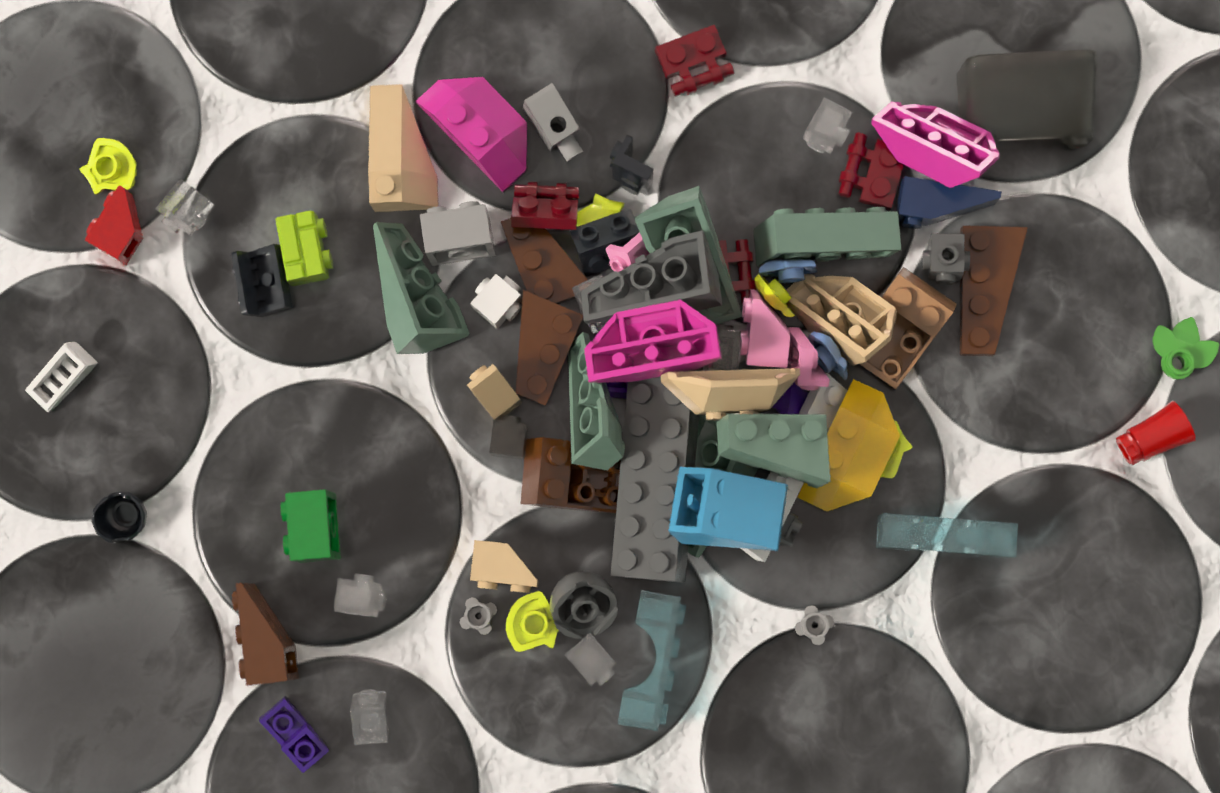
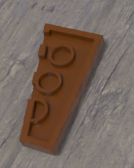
[960,225,1028,356]

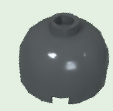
[550,570,618,639]

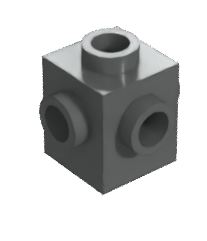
[922,233,970,285]

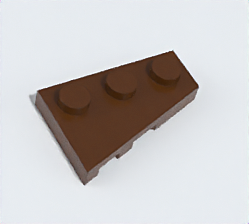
[501,218,592,305]
[515,290,583,406]

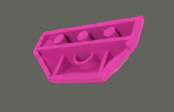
[416,77,527,193]
[872,102,1000,188]
[584,300,721,383]

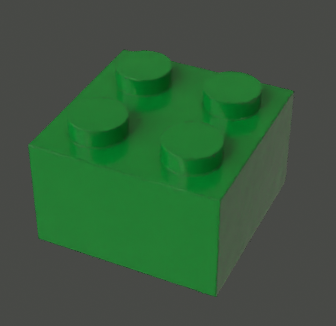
[281,489,341,563]

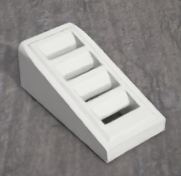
[25,342,98,412]

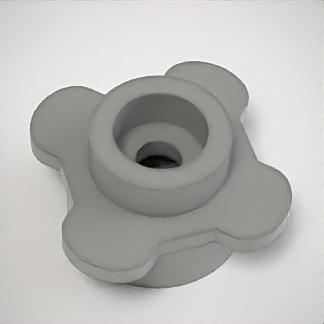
[460,597,497,635]
[795,606,834,645]

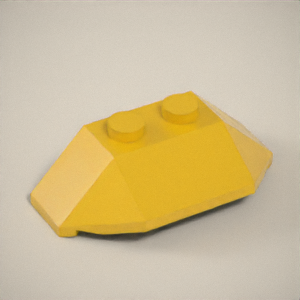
[797,379,900,511]

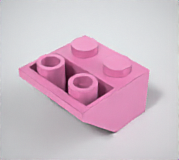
[739,289,790,368]

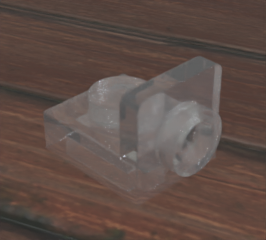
[565,633,616,686]
[350,689,389,745]

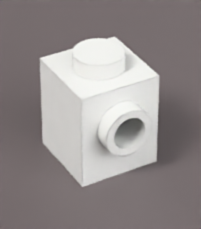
[470,274,522,329]

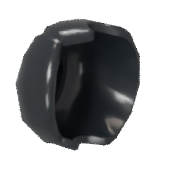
[91,491,147,543]

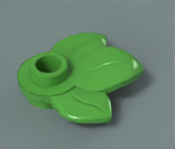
[1153,317,1219,380]

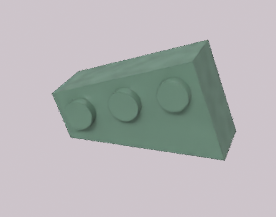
[717,414,830,488]

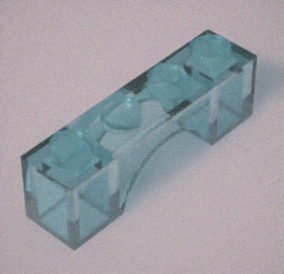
[876,513,1018,558]
[618,590,686,731]

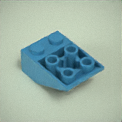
[669,467,788,551]

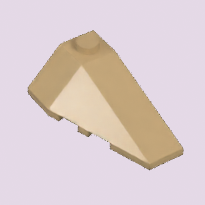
[368,84,439,212]

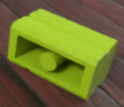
[275,210,333,286]

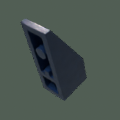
[896,176,1002,229]

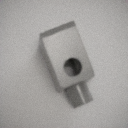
[522,83,583,162]

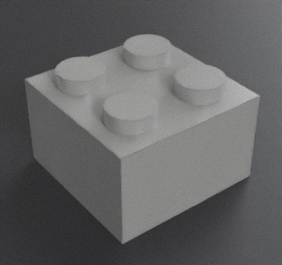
[419,201,496,266]

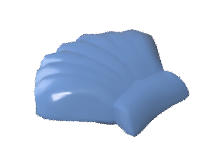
[759,260,817,283]
[808,331,848,380]

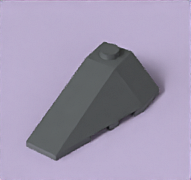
[581,230,722,324]

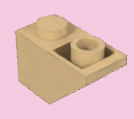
[467,364,522,423]
[470,540,539,593]

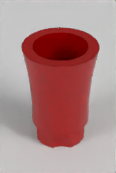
[1116,401,1196,465]

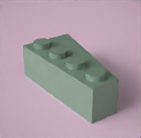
[753,207,901,267]

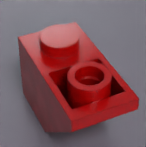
[85,185,143,266]

